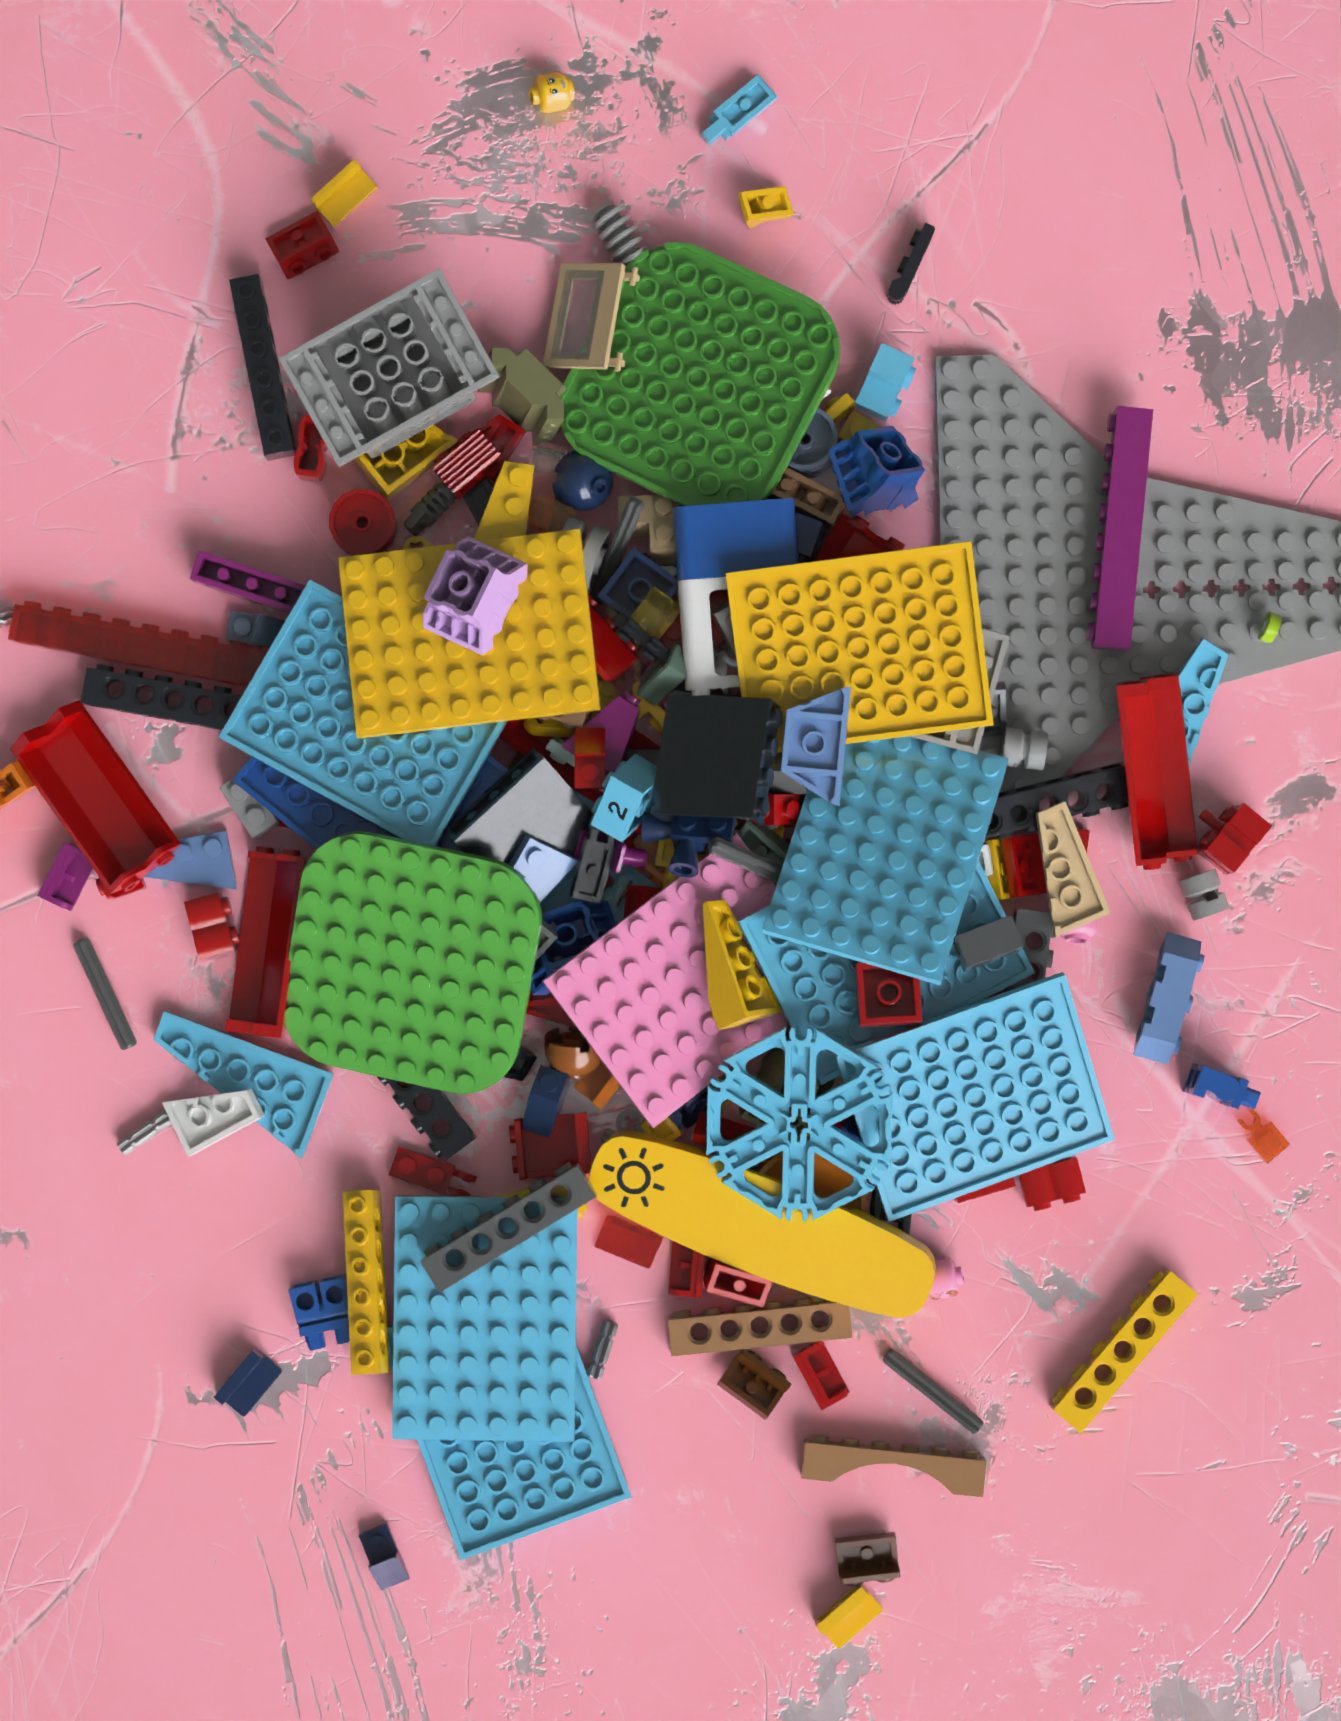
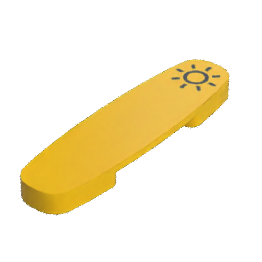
[589,1130,936,1318]

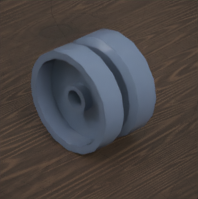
[787,408,838,478]

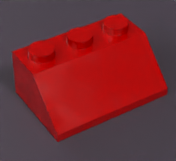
[588,592,641,683]

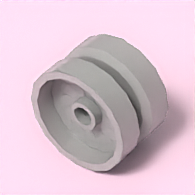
[562,516,611,592]

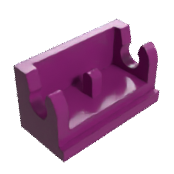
[37,842,93,911]

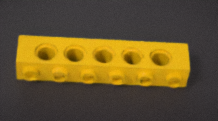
[343,1189,390,1375]
[1050,1268,1198,1433]

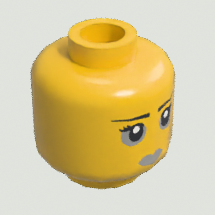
[528,71,574,114]

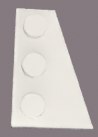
[162,1089,265,1157]

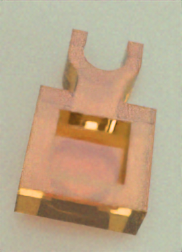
[1237,1108,1291,1164]

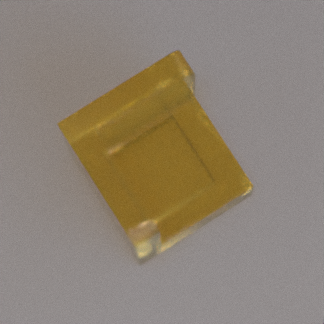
[630,586,680,639]

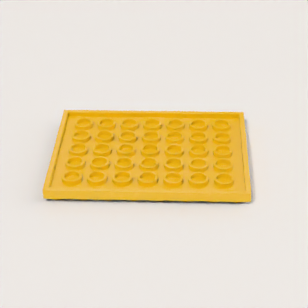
[338,529,601,739]
[725,541,994,753]

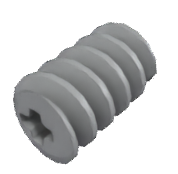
[589,204,648,268]

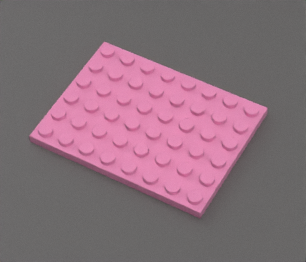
[542,834,788,1128]

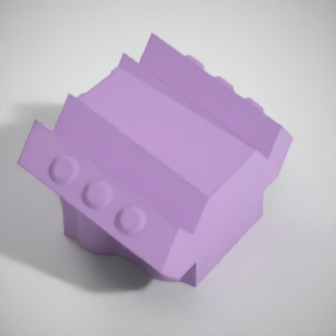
[423,536,527,655]

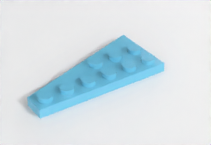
[153,1011,334,1159]

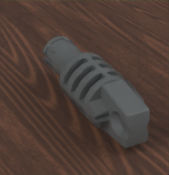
[403,482,456,536]

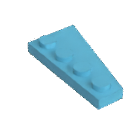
[1179,637,1229,766]

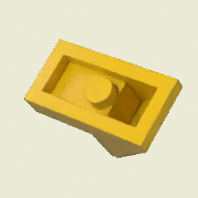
[737,186,794,229]
[632,681,665,734]

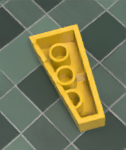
[474,461,534,541]

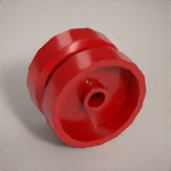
[329,489,398,556]

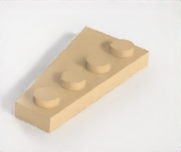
[1035,801,1111,937]

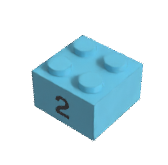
[591,754,657,842]

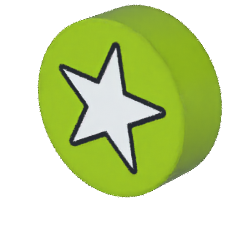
[1258,612,1281,643]

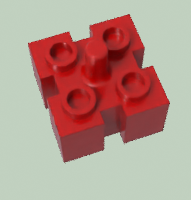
[1198,803,1272,875]

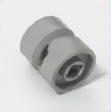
[1000,727,1048,771]
[1179,868,1230,921]

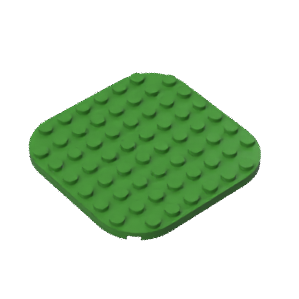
[560,242,841,506]
[285,831,542,1094]

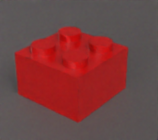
[855,963,922,1028]

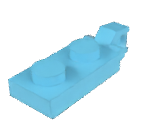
[701,74,778,146]

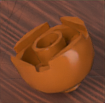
[544,1026,601,1079]

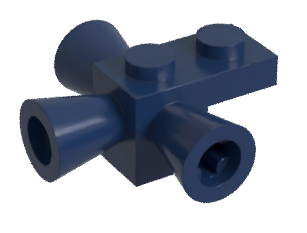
[641,812,736,878]

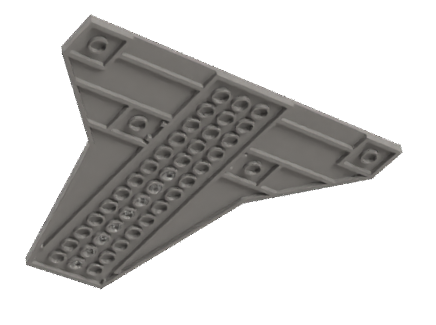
[935,355,1341,825]

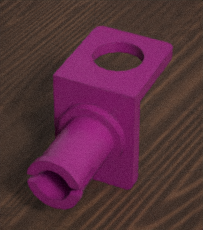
[574,829,647,873]

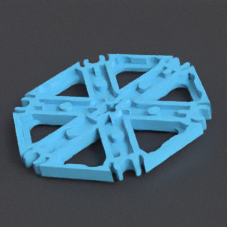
[706,1026,893,1221]

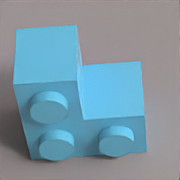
[855,343,917,422]

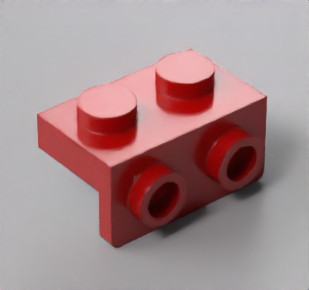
[1002,834,1047,898]

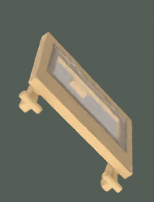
[543,263,640,372]

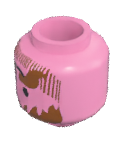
[929,1258,965,1300]

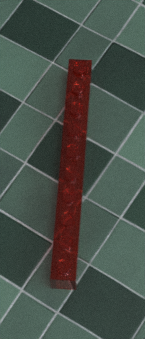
[8,600,270,687]

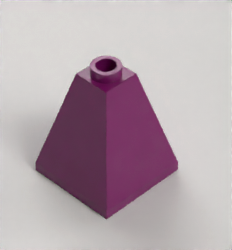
[562,691,642,777]

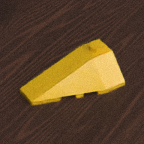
[703,900,782,1030]

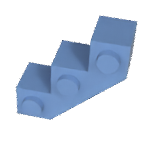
[1133,932,1205,1065]

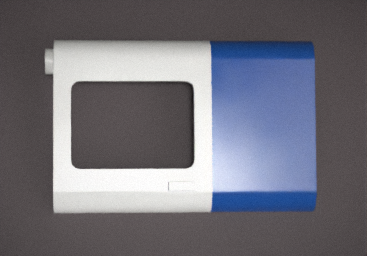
[672,498,799,696]

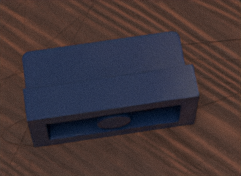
[213,1348,282,1417]

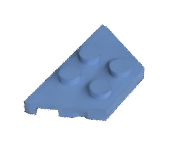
[780,687,851,806]

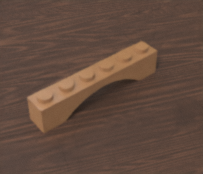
[801,1434,987,1497]

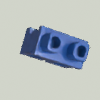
[1182,1063,1261,1109]
[288,1274,350,1351]

